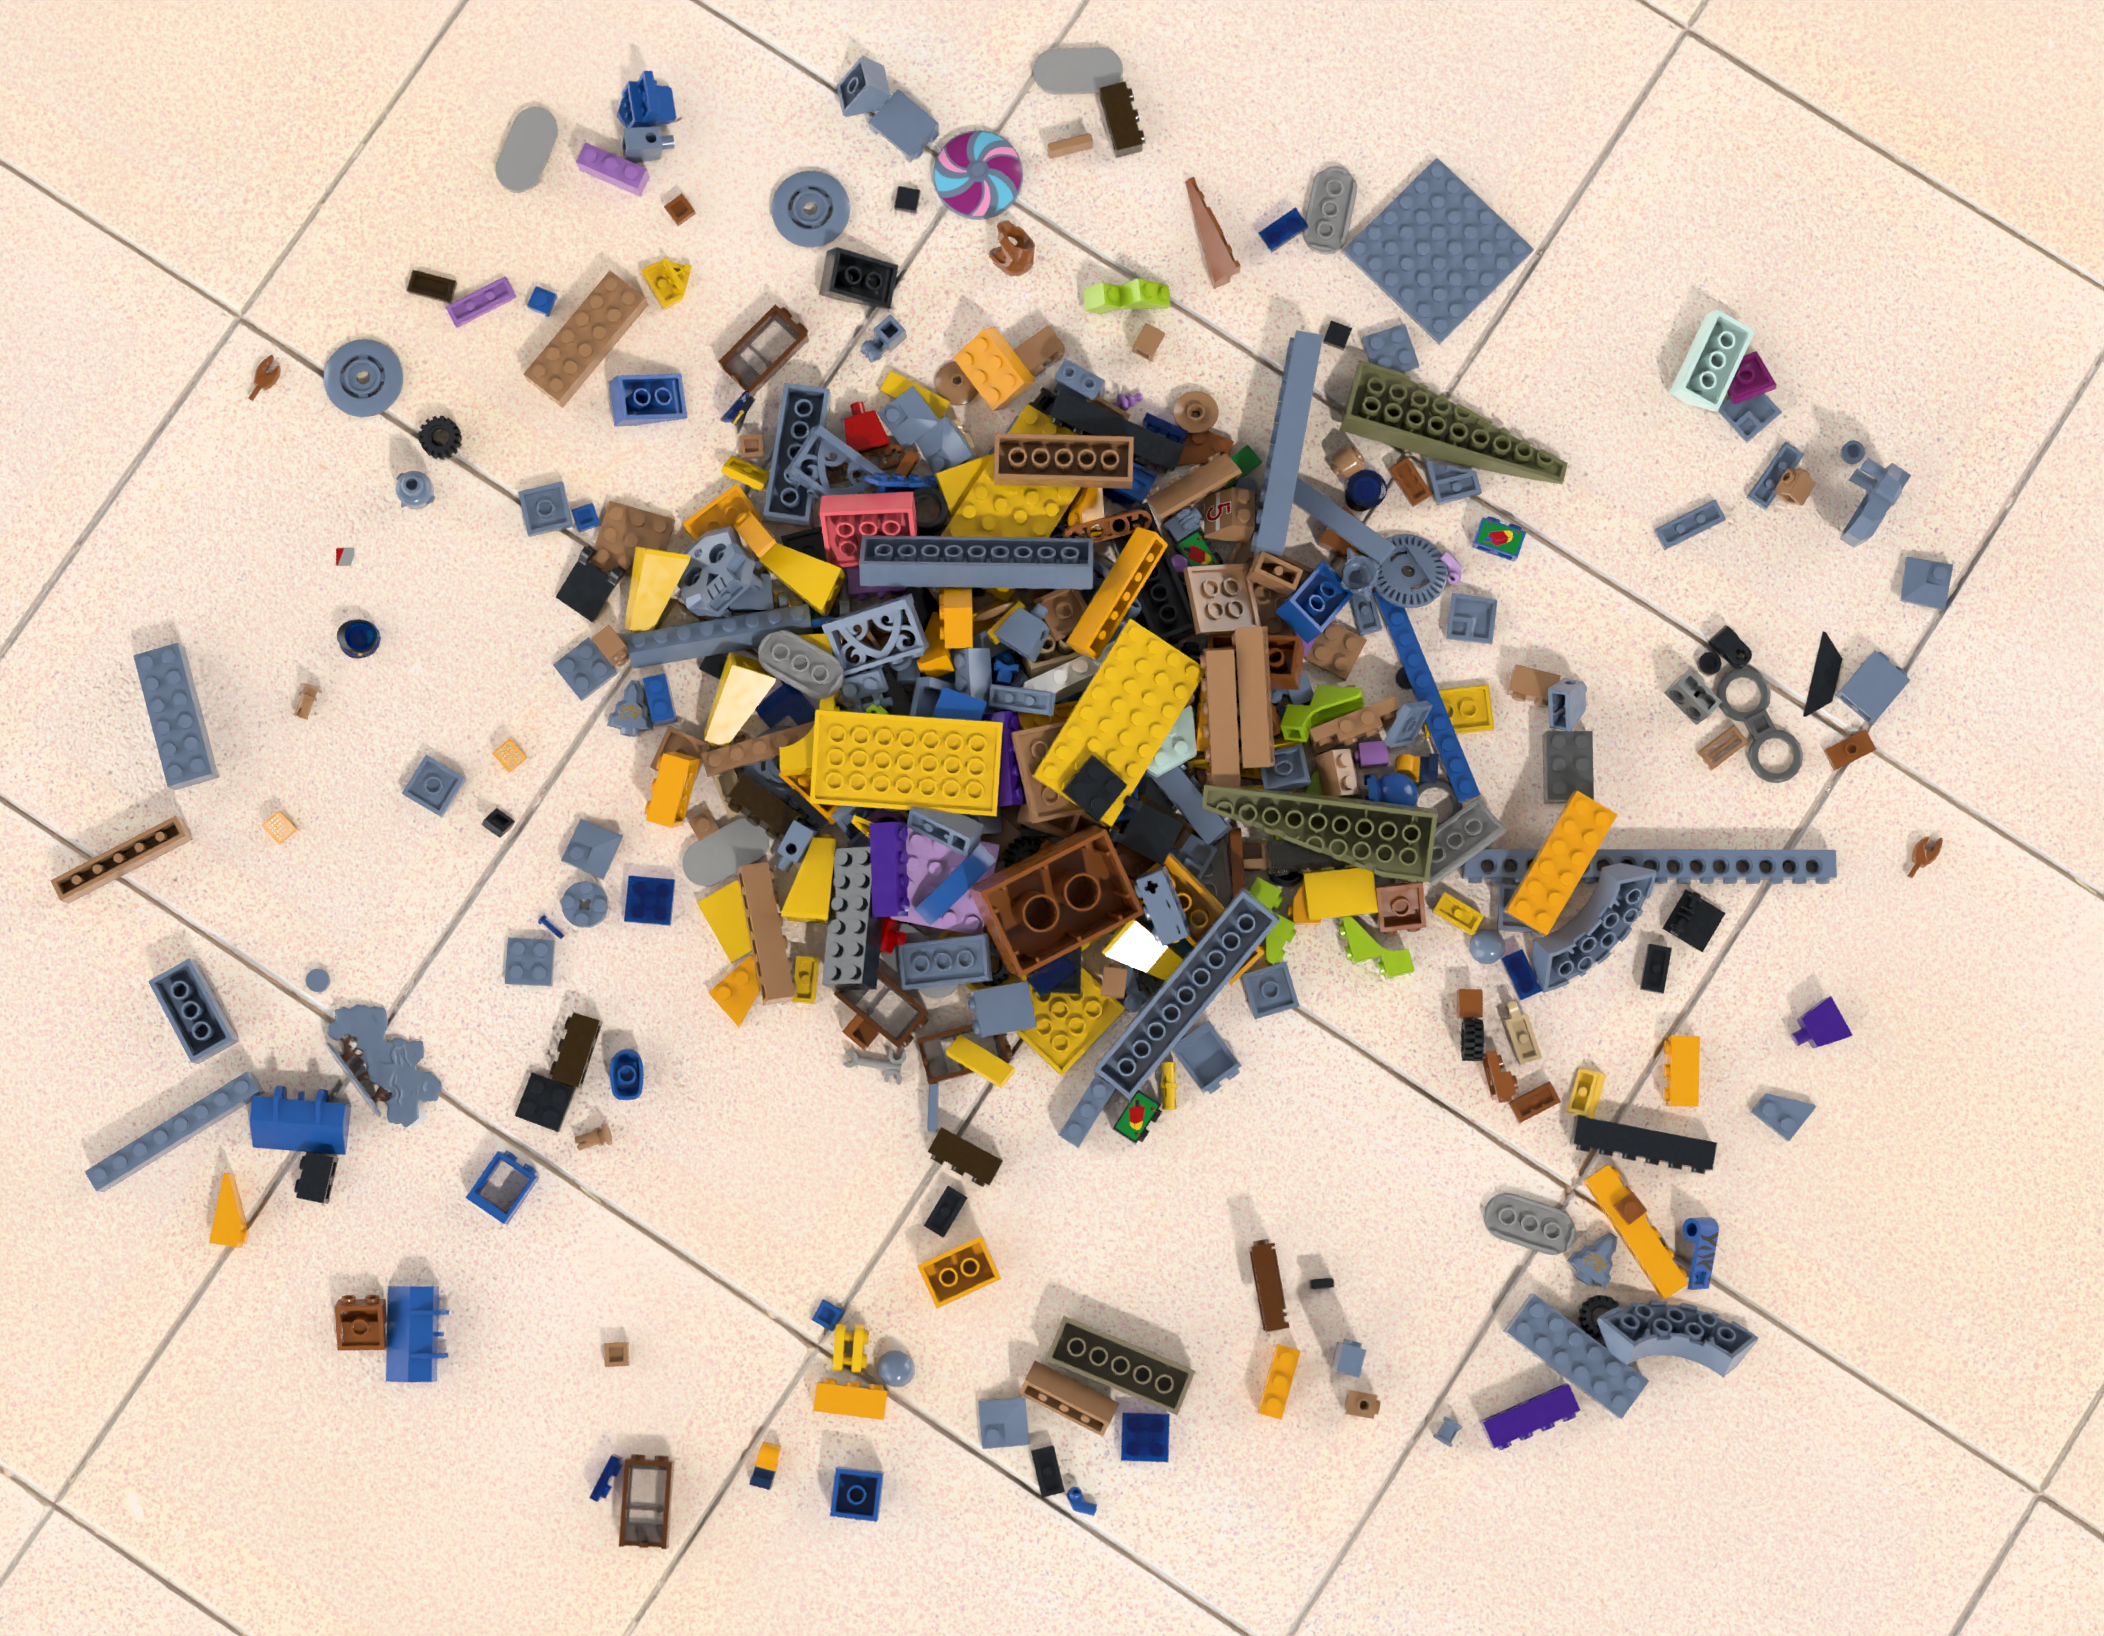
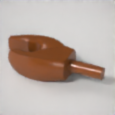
[248,355,281,401]
[1907,837,1943,879]

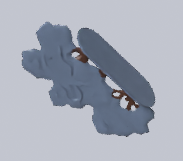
[325,1004,442,1128]

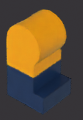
[1395,753,1439,784]
[749,1441,781,1490]

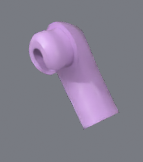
[1440,551,1462,585]

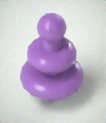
[1114,393,1143,412]
[1171,554,1188,574]

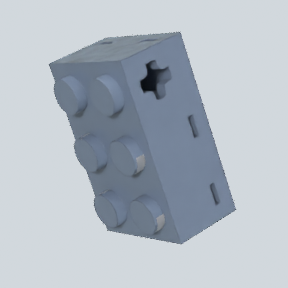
[1134,865,1191,946]

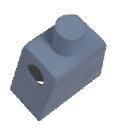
[622,127,675,163]
[730,561,775,614]
[994,603,1050,663]
[1548,678,1587,732]
[776,819,820,873]

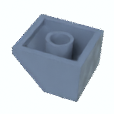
[836,55,891,117]

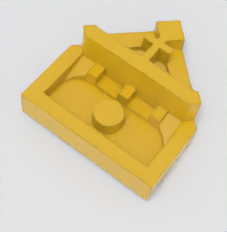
[640,258,692,310]

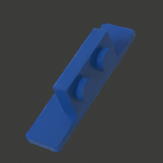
[865,473,939,507]

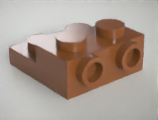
[1375,881,1426,934]
[1482,1050,1518,1103]
[335,1295,387,1351]

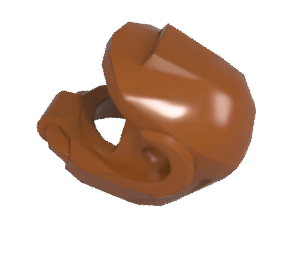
[989,220,1035,276]

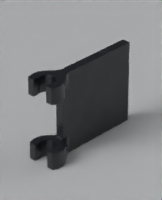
[556,545,627,623]
[882,587,940,646]
[1108,795,1184,866]

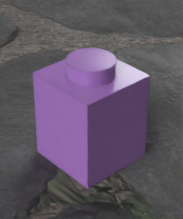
[1353,741,1389,769]

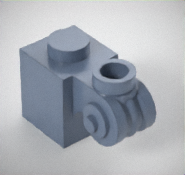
[860,314,907,363]
[1164,506,1202,543]
[1271,673,1314,706]
[1123,965,1147,1012]

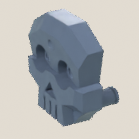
[1840,457,1911,548]
[677,526,764,619]

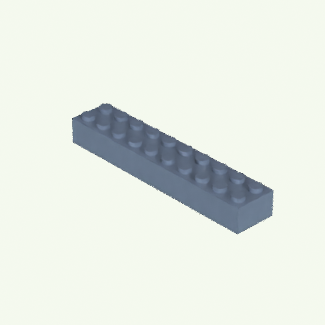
[1250,330,1323,559]
[859,535,1093,590]
[1094,887,1279,1099]

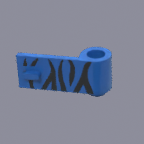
[1682,1217,1719,1290]

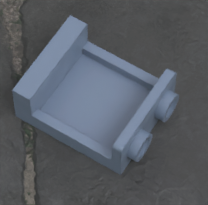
[868,89,939,162]
[1054,358,1105,401]
[1835,650,1910,725]
[910,677,956,717]
[967,981,1037,1039]
[1171,1020,1242,1094]

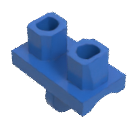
[991,652,1019,686]

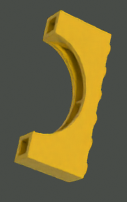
[779,634,840,776]

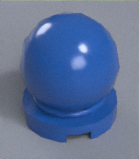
[1364,772,1419,806]

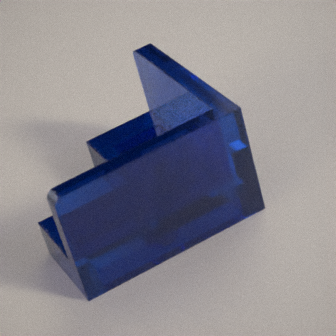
[755,683,816,729]

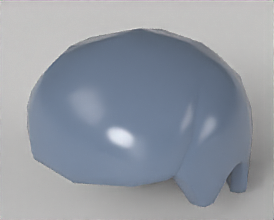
[1469,929,1505,965]
[877,1350,915,1387]

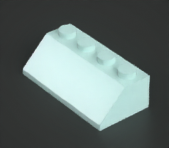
[1669,309,1755,411]

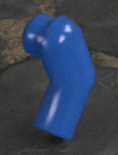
[1067,1487,1097,1516]

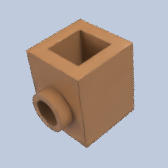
[1774,468,1816,506]
[1344,1389,1381,1419]

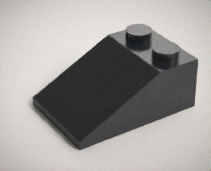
[819,247,899,309]

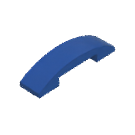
[914,843,997,926]

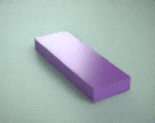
[445,276,517,328]

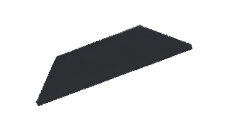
[1803,631,1842,717]

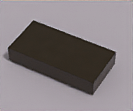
[406,270,457,304]

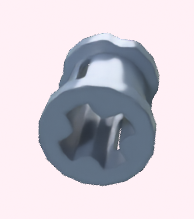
[1433,1416,1462,1448]

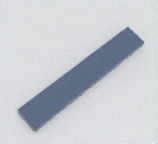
[1293,477,1395,565]

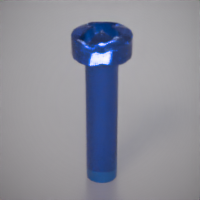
[538,915,565,939]

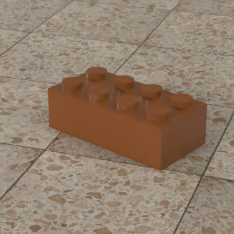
[1204,633,1305,690]

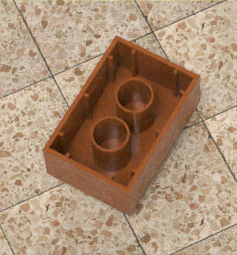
[968,826,1144,977]

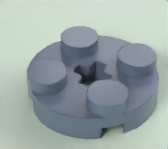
[561,881,608,928]

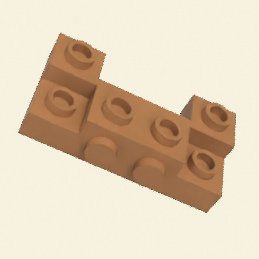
[1309,695,1400,757]

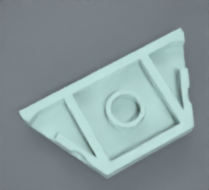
[1146,705,1197,778]

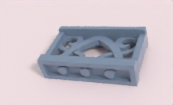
[785,425,890,499]
[822,594,930,676]

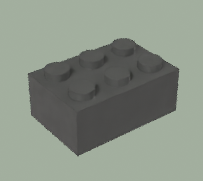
[1542,731,1594,804]

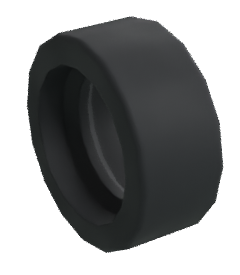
[913,487,948,533]

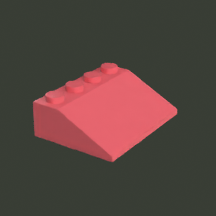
[819,492,917,567]

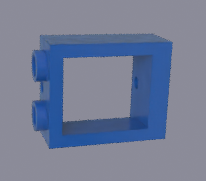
[466,1150,540,1225]

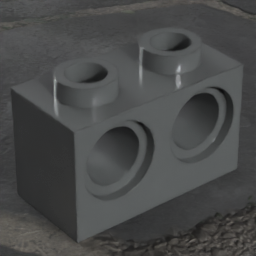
[1664,669,1722,725]

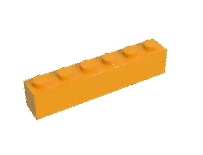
[1066,527,1168,660]
[1582,1164,1689,1299]

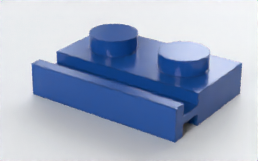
[1110,462,1158,504]

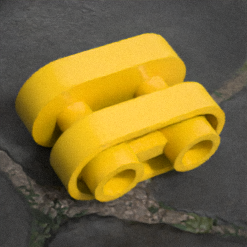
[833,1323,869,1373]

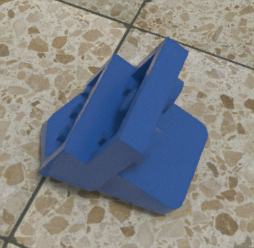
[617,70,676,128]

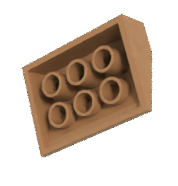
[1146,452,1242,524]

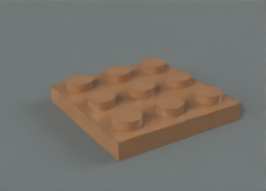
[590,500,676,578]
[1183,563,1261,636]

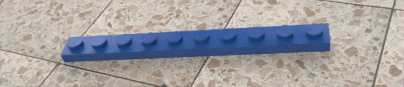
[1373,591,1480,804]

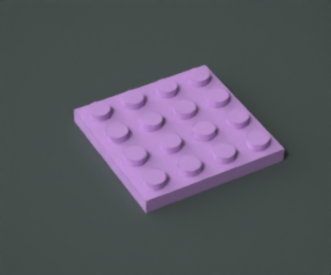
[890,828,1000,935]

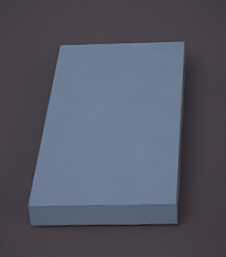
[898,934,992,990]

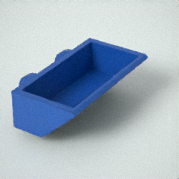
[250,1085,351,1155]
[386,1286,449,1382]

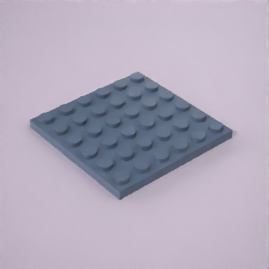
[1342,158,1534,345]

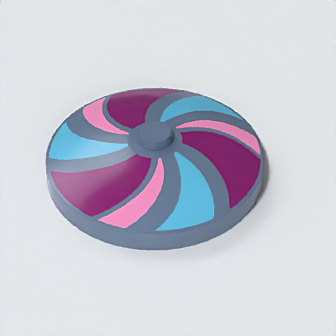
[933,131,1023,220]

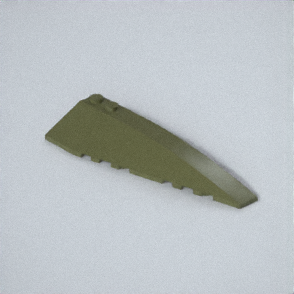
[1339,360,1568,484]
[1201,784,1438,882]

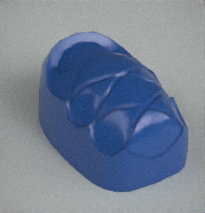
[610,1049,644,1100]

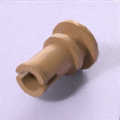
[293,683,322,720]
[575,1123,612,1151]

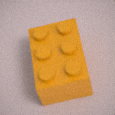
[953,327,1036,411]
[939,587,973,648]
[645,751,701,828]
[917,1236,1002,1309]

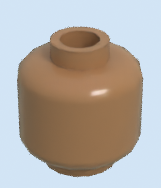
[1330,445,1365,479]

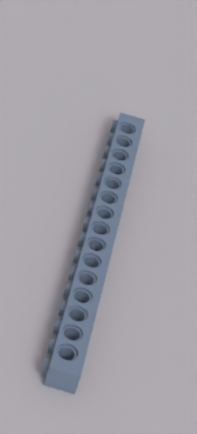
[1462,849,1837,884]

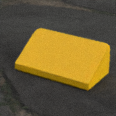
[1566,1067,1606,1119]

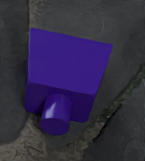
[1791,996,1853,1049]

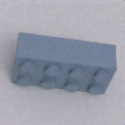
[148,958,239,1064]

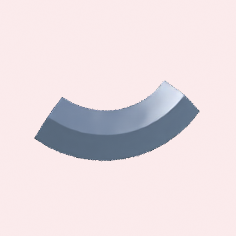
[1531,863,1657,993]
[1597,1300,1759,1378]

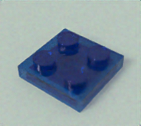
[624,876,676,926]
[1121,1412,1170,1462]

